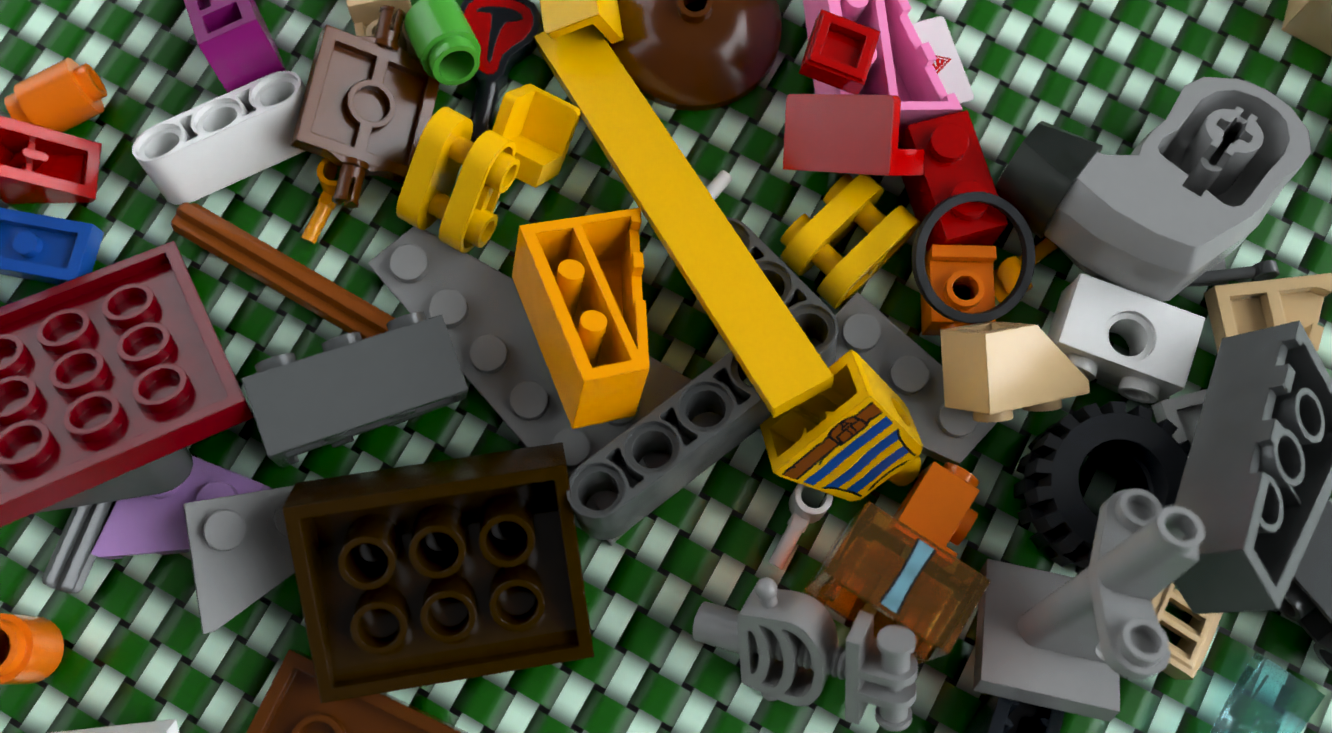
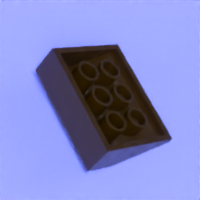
[282,442,594,703]

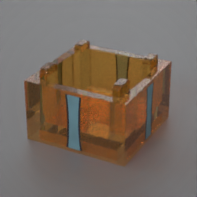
[803,501,991,664]

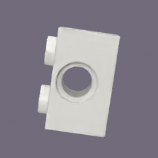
[1047,273,1206,404]

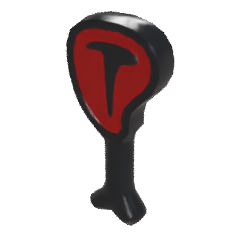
[460,0,542,142]

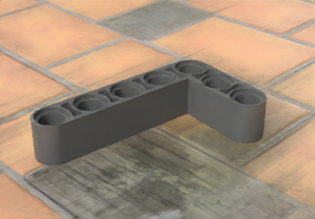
[567,217,839,540]

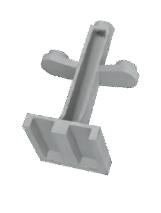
[973,488,1205,722]

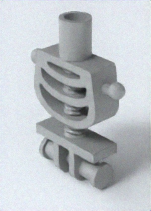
[692,577,918,732]

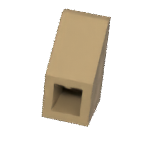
[940,321,1090,423]

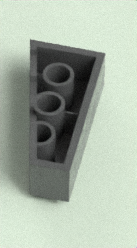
[1172,320,1332,614]

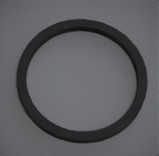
[912,192,1035,323]

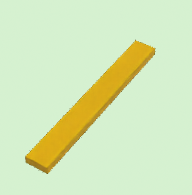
[534,24,834,418]

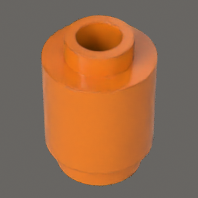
[4,58,107,133]
[0,613,64,684]

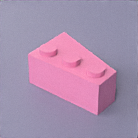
[803,0,963,142]

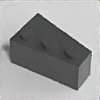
[241,311,469,468]

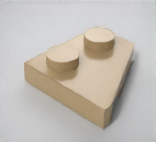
[1204,273,1332,353]

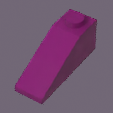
[184,0,287,93]

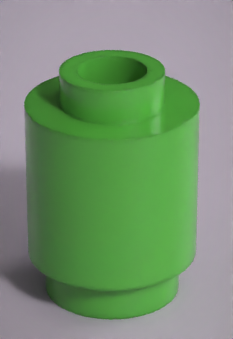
[404,0,481,86]

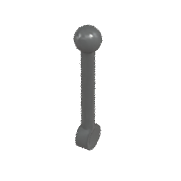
[1188,260,1280,286]

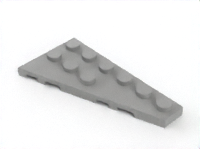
[368,226,723,545]

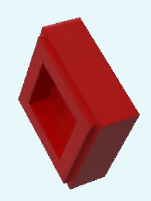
[799,9,880,95]

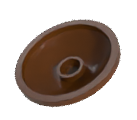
[608,0,782,111]

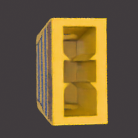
[760,349,923,502]

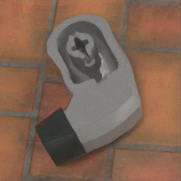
[995,77,1311,302]

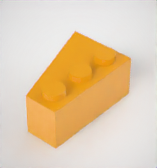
[512,207,650,429]

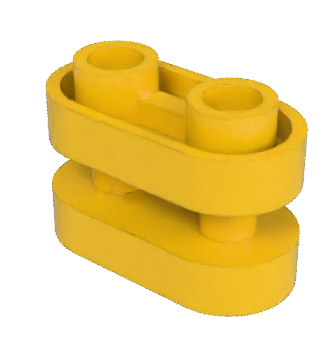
[396,106,520,253]
[780,173,921,309]

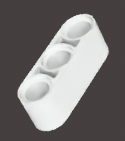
[132,71,306,205]

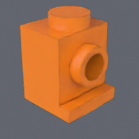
[921,244,997,341]
[882,461,980,571]

